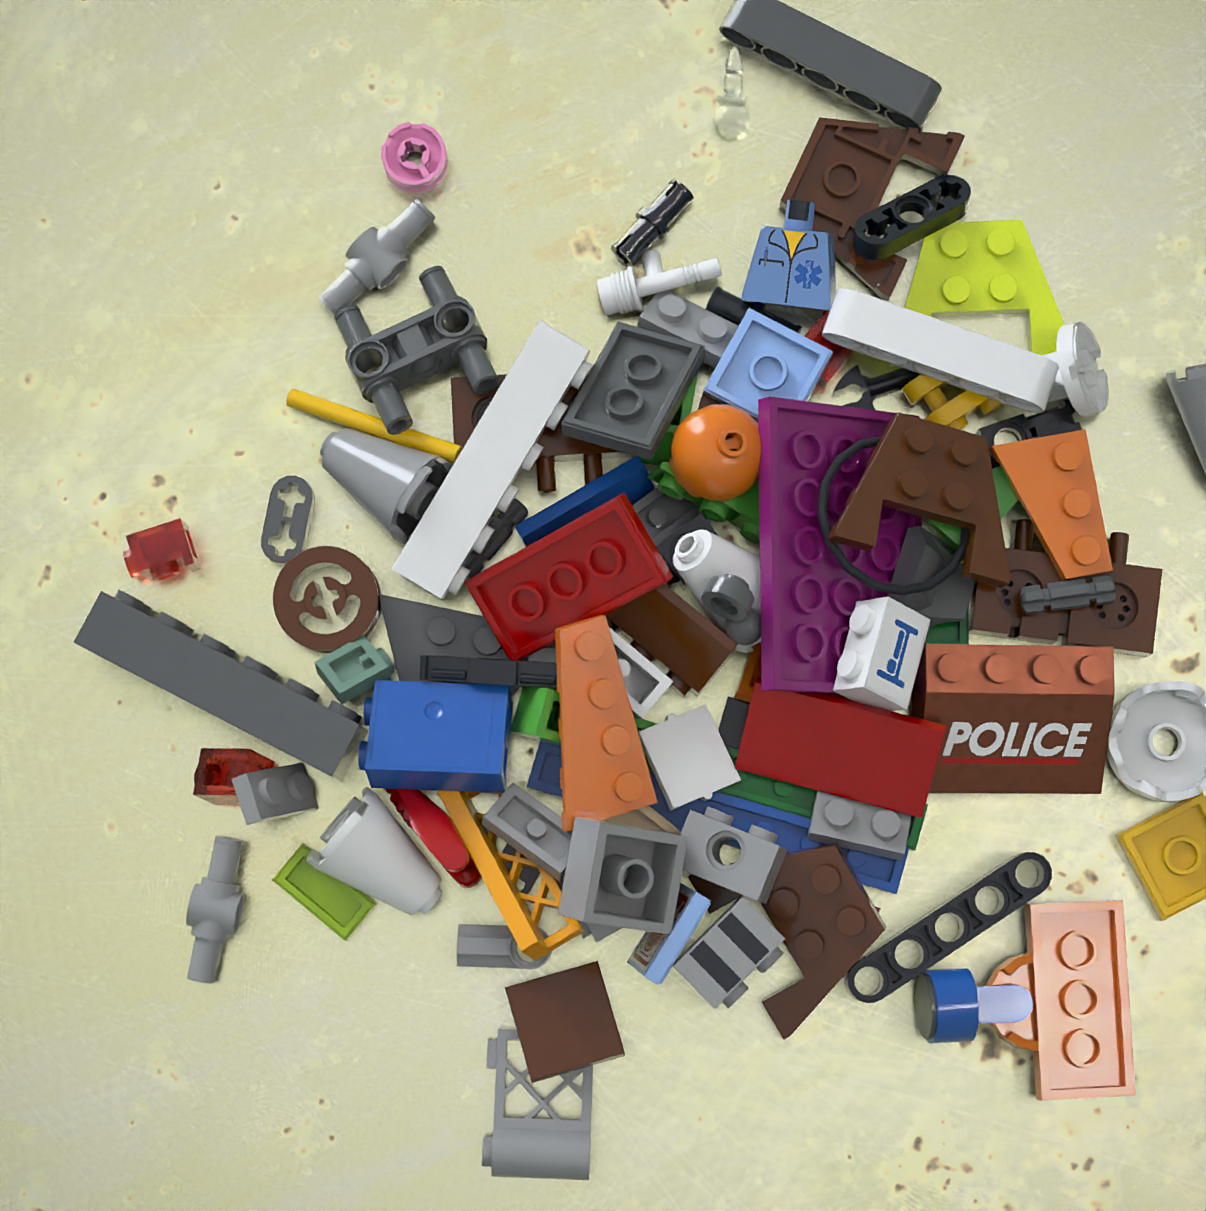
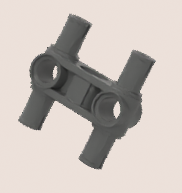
[334,266,499,435]

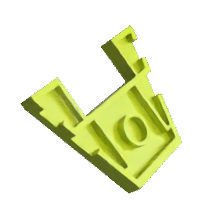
[890,220,1065,366]

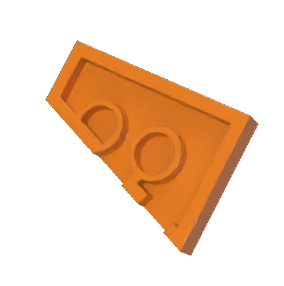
[989,429,1113,580]

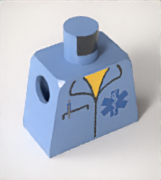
[741,200,836,310]

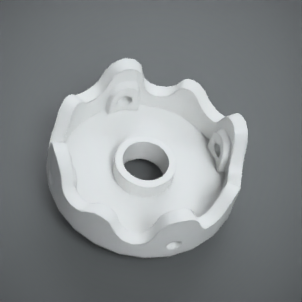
[1107,681,1206,802]

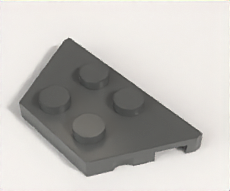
[379,594,556,696]

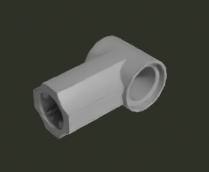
[457,924,552,970]

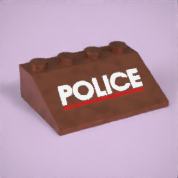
[911,644,1115,794]

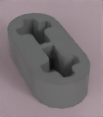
[261,476,315,566]

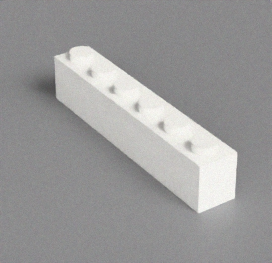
[392,320,593,599]

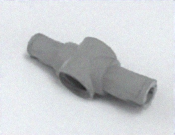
[318,198,436,315]
[186,835,244,984]

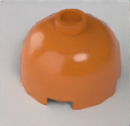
[669,404,761,502]

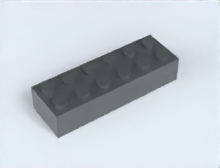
[73,590,369,782]

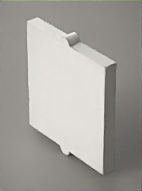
[638,704,741,811]

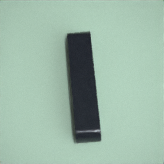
[844,852,1052,1003]

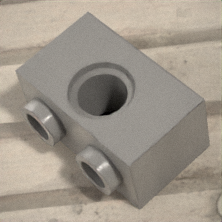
[680,806,788,904]

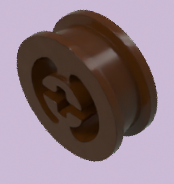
[273,546,381,654]

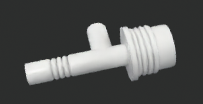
[597,250,722,316]

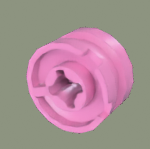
[381,122,448,195]

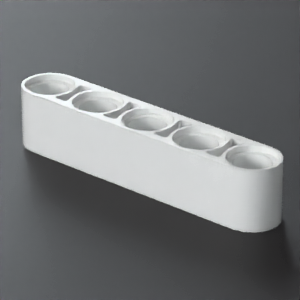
[822,288,1059,413]

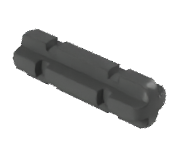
[463,498,528,579]
[1020,575,1116,615]

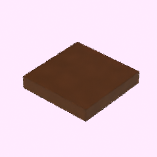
[505,961,625,1083]

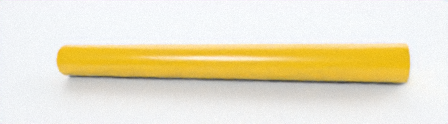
[286,389,463,463]

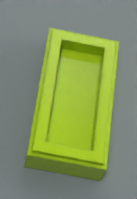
[272,843,377,941]

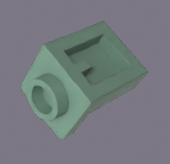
[315,635,395,704]

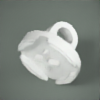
[1041,322,1109,417]

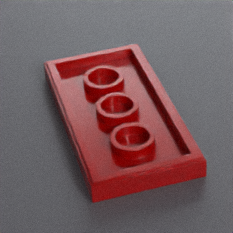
[464,492,673,660]
[734,676,946,818]

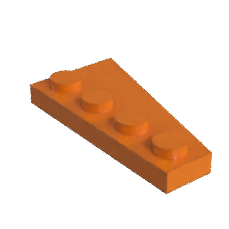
[555,615,658,832]

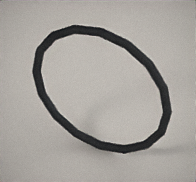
[817,436,968,596]

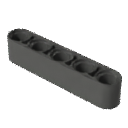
[719,0,943,131]

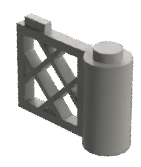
[482,1029,593,1180]

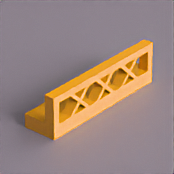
[436,786,585,961]

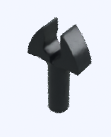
[833,365,921,410]

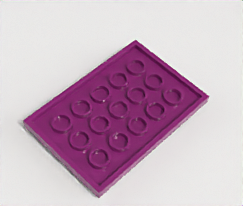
[758,396,922,699]

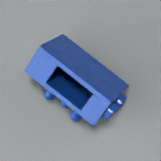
[358,680,513,793]

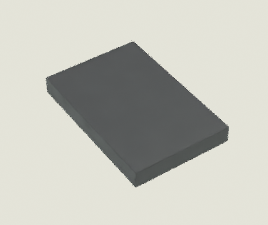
[561,322,706,460]

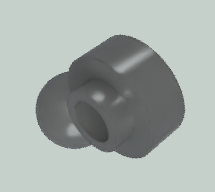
[701,574,761,645]

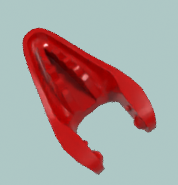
[385,788,482,888]

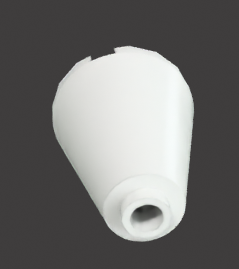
[673,530,761,653]
[306,787,442,916]

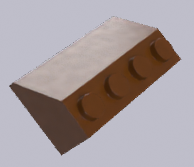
[605,584,738,697]

